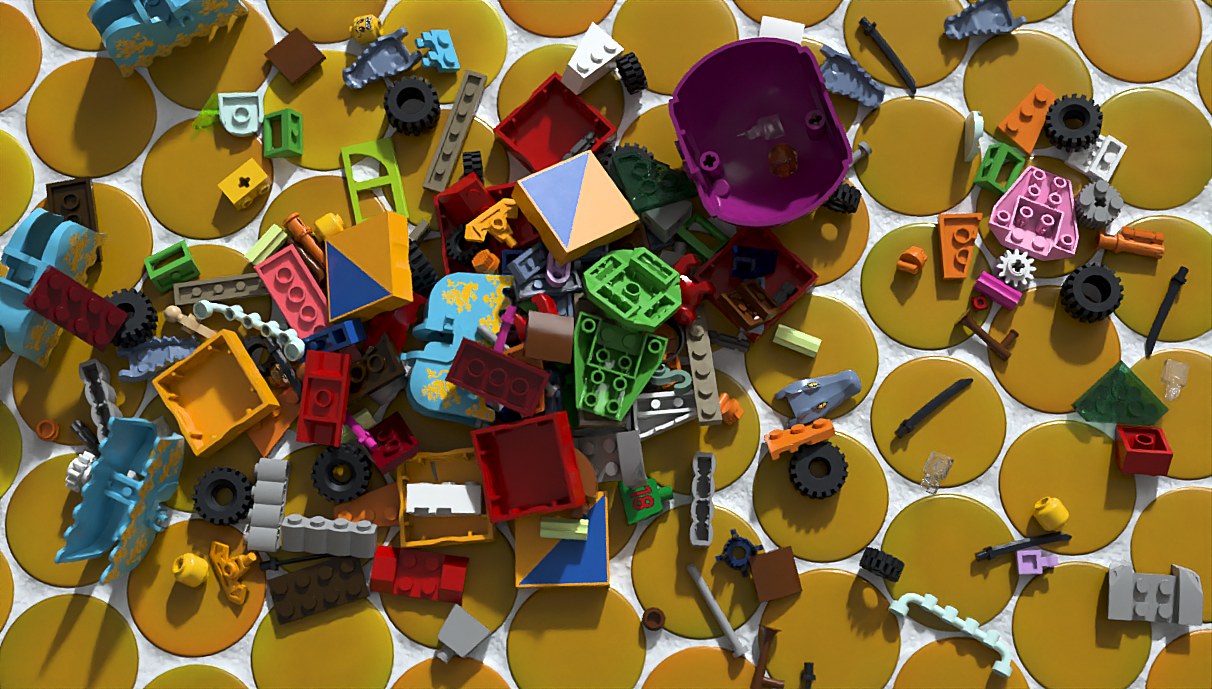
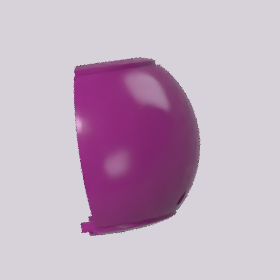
[668,37,853,229]

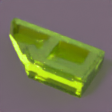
[192,93,221,130]

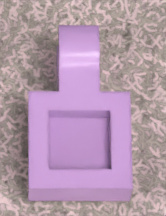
[1015,550,1058,575]

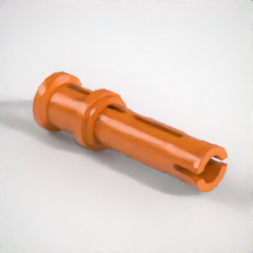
[282,212,326,272]
[1093,230,1165,259]

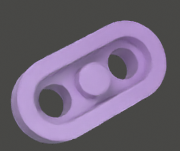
[545,251,571,288]

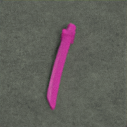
[485,305,517,405]
[345,410,378,451]

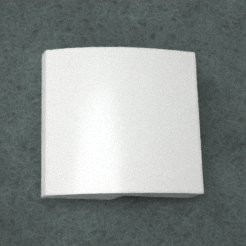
[758,16,805,45]
[1064,134,1127,182]

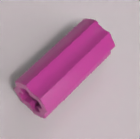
[973,271,1022,311]

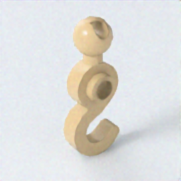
[164,305,217,339]

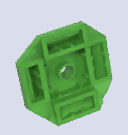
[582,247,682,334]

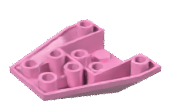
[988,165,1079,261]

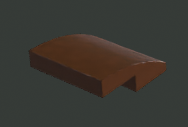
[264,27,326,86]
[717,278,783,332]
[523,310,574,364]
[747,545,802,603]

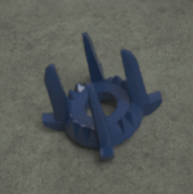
[715,529,763,578]

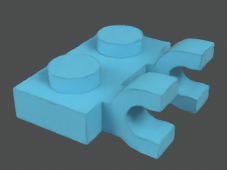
[415,30,460,73]

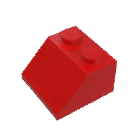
[437,171,496,227]
[1115,425,1173,477]

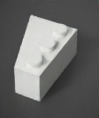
[561,22,624,95]
[407,482,485,517]

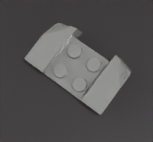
[573,430,647,490]
[1107,560,1203,626]

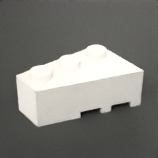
[632,390,697,442]

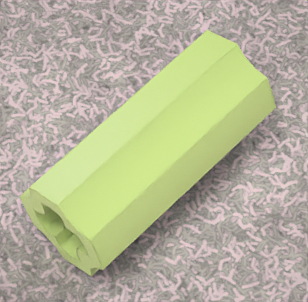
[244,224,289,266]
[772,324,822,358]
[341,408,377,445]
[540,517,588,540]

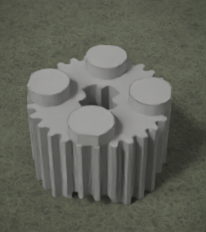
[1074,180,1124,230]

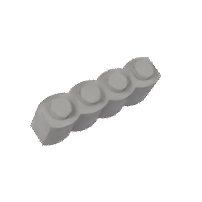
[79,358,123,443]
[688,452,716,548]
[244,458,291,554]
[281,514,377,558]

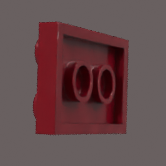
[366,411,423,475]

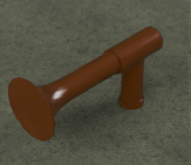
[285,236,327,289]
[954,308,1019,361]
[751,625,785,689]

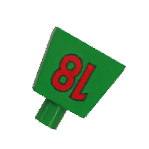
[618,479,674,527]

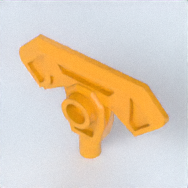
[465,198,518,249]
[209,541,256,605]

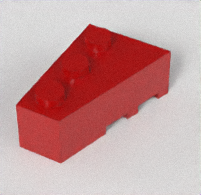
[361,292,427,354]

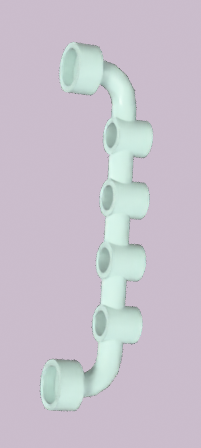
[193,300,305,361]
[888,593,1013,679]

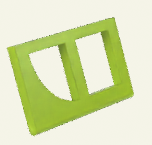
[341,137,410,225]

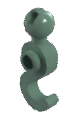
[649,363,692,395]

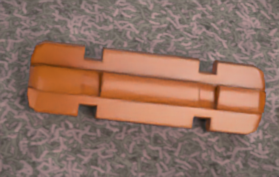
[1119,226,1165,245]

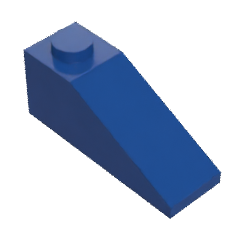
[299,318,367,363]

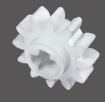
[994,248,1036,289]
[65,451,98,493]

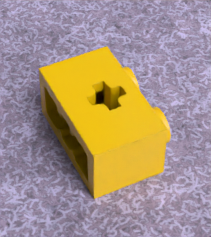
[218,158,273,211]

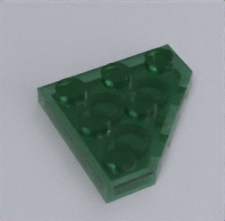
[612,151,698,214]
[1071,360,1169,426]

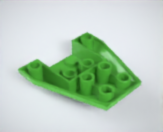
[573,311,668,421]

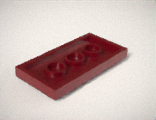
[22,265,129,352]
[445,337,551,418]

